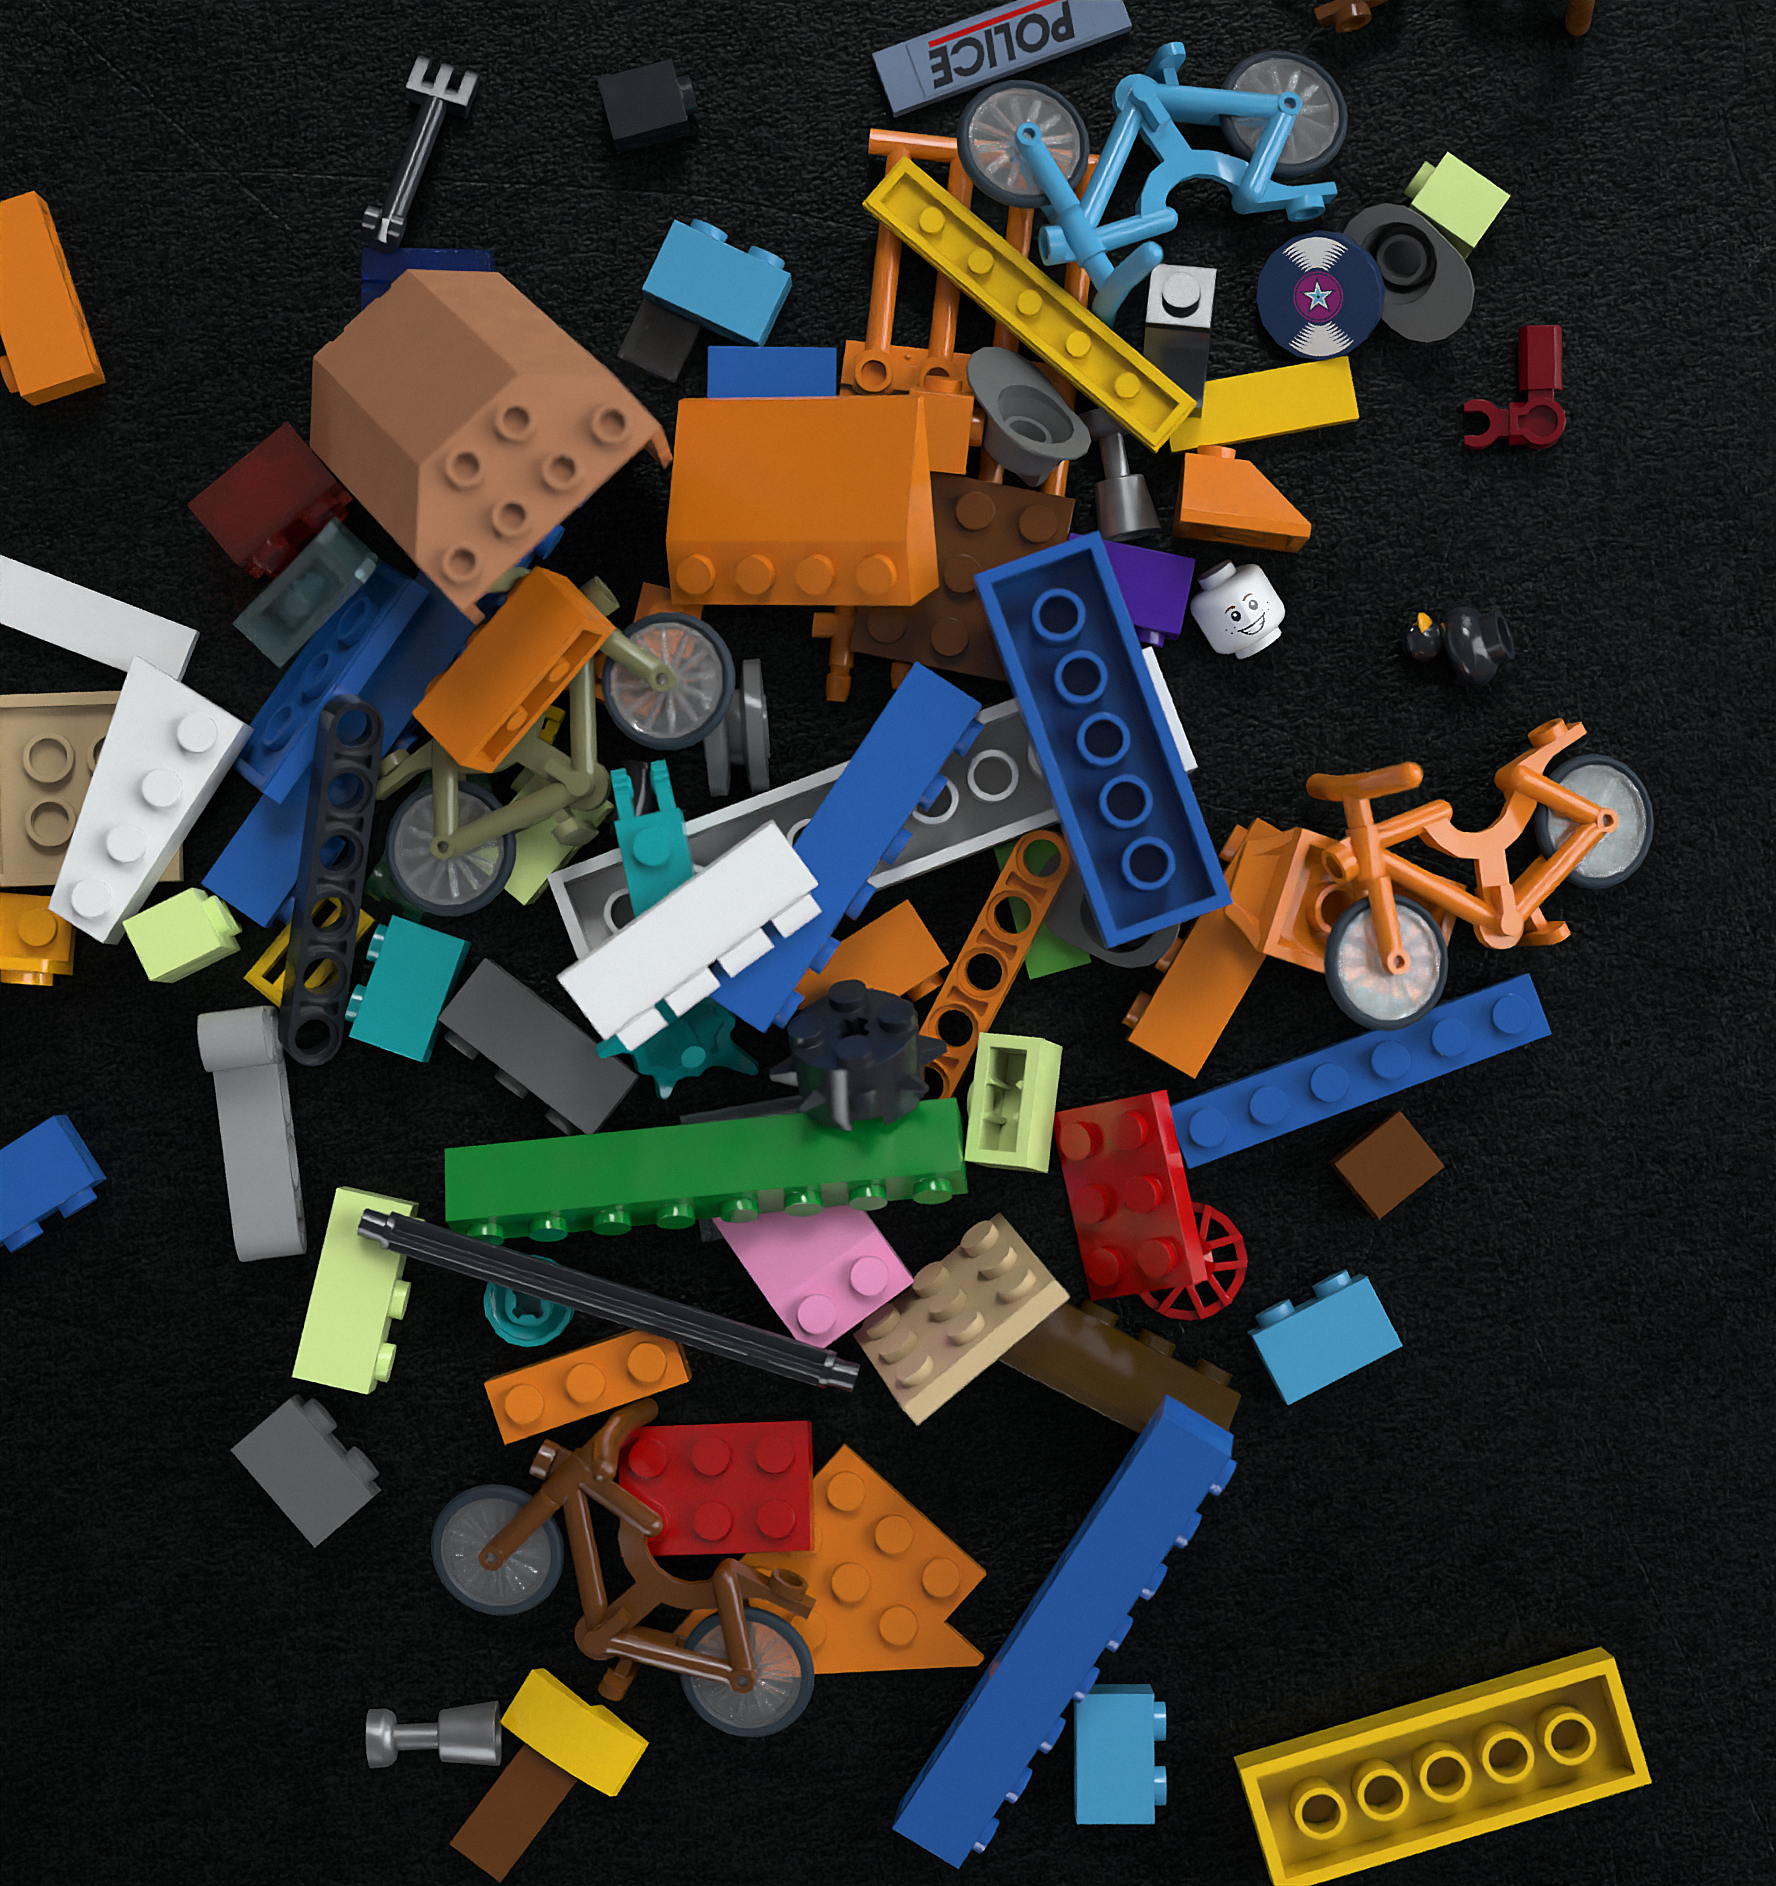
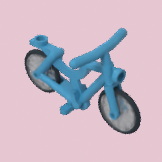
[956,42,1348,331]

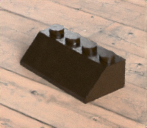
[997,1285,1242,1434]

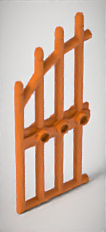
[812,128,1100,702]

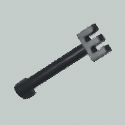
[362,55,480,254]

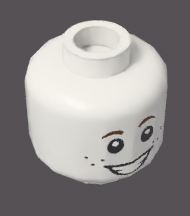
[1190,560,1285,659]

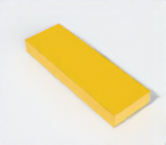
[1168,356,1359,455]

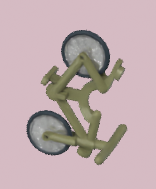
[375,566,735,916]

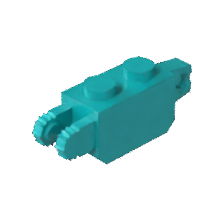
[611,760,696,919]

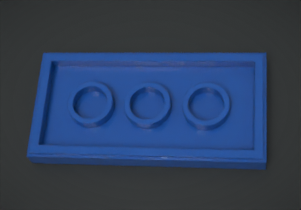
[231,555,430,804]

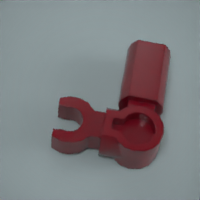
[1463,325,1566,450]

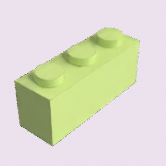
[292,1186,426,1394]

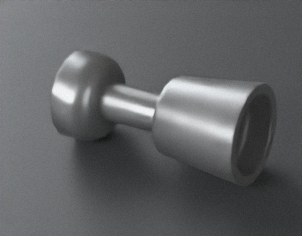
[1078,408,1161,542]
[366,1701,502,1768]

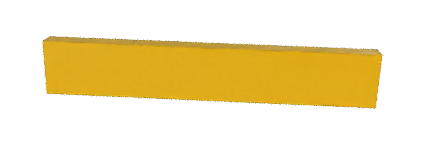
[862,155,1197,454]

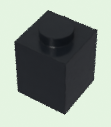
[597,59,698,154]

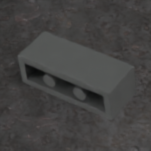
[438,958,641,1136]

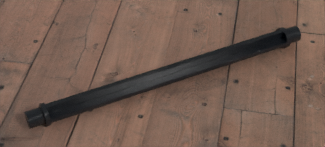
[357,1208,860,1393]

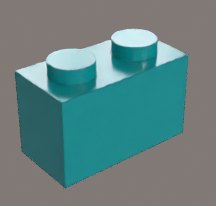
[345,915,471,1062]

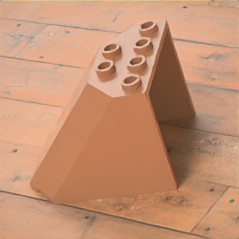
[310,269,673,627]

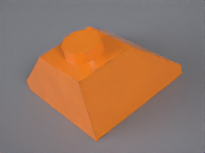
[1172,445,1311,553]

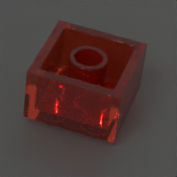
[187,422,354,580]

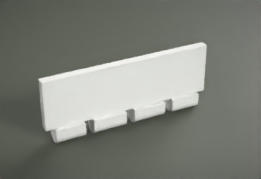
[557,820,822,1052]

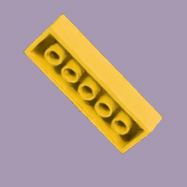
[1234,1647,1652,1886]

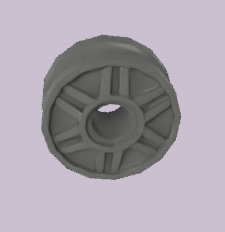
[701,659,770,797]

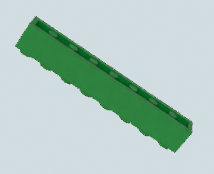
[445,1098,968,1245]

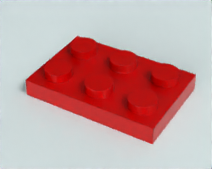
[1053,1090,1208,1301]
[619,1421,815,1557]

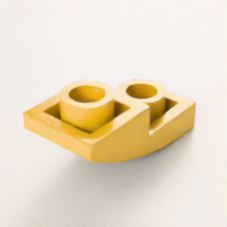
[500,1668,649,1797]

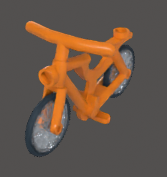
[1306,718,1654,1031]

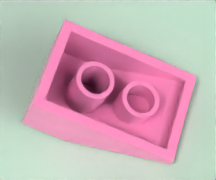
[711,1205,914,1348]

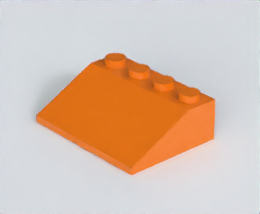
[666,395,939,606]

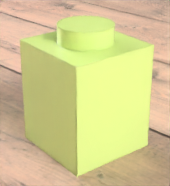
[1404,152,1510,260]

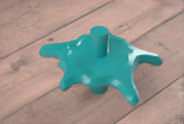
[595,996,759,1100]

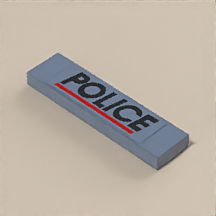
[872,0,1132,118]

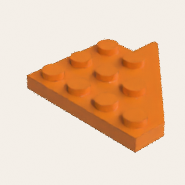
[673,1443,986,1678]

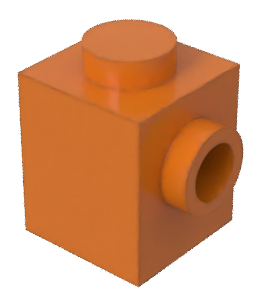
[909,376,985,475]

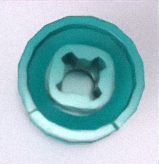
[483,1255,575,1347]

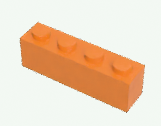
[1122,818,1283,1079]

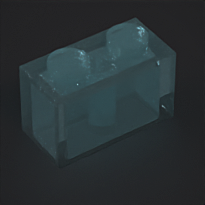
[232,516,381,668]

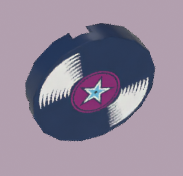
[1256,230,1386,361]

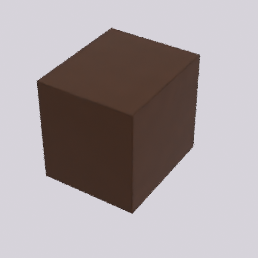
[1327,1110,1445,1219]

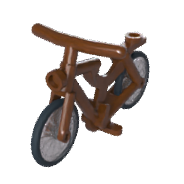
[431,1397,817,1737]

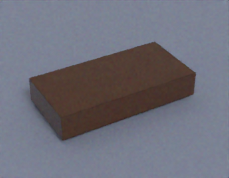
[449,1743,578,1882]

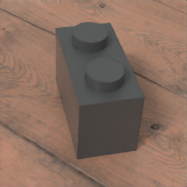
[231,1394,381,1548]

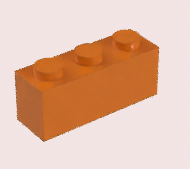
[0,191,106,406]
[412,566,616,774]
[484,1328,692,1444]

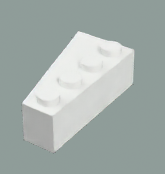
[48,654,255,945]

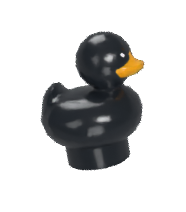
[1402,606,1515,687]

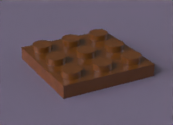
[849,471,1076,683]

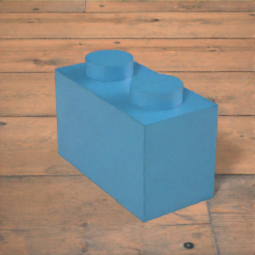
[642,219,792,347]
[1247,1270,1403,1405]
[1074,1684,1167,1824]

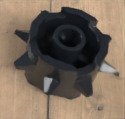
[769,979,947,1131]

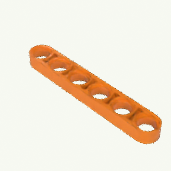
[919,829,1073,1099]

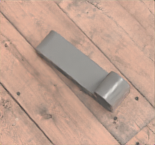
[198,1006,307,1262]

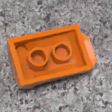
[1223,827,1467,1005]

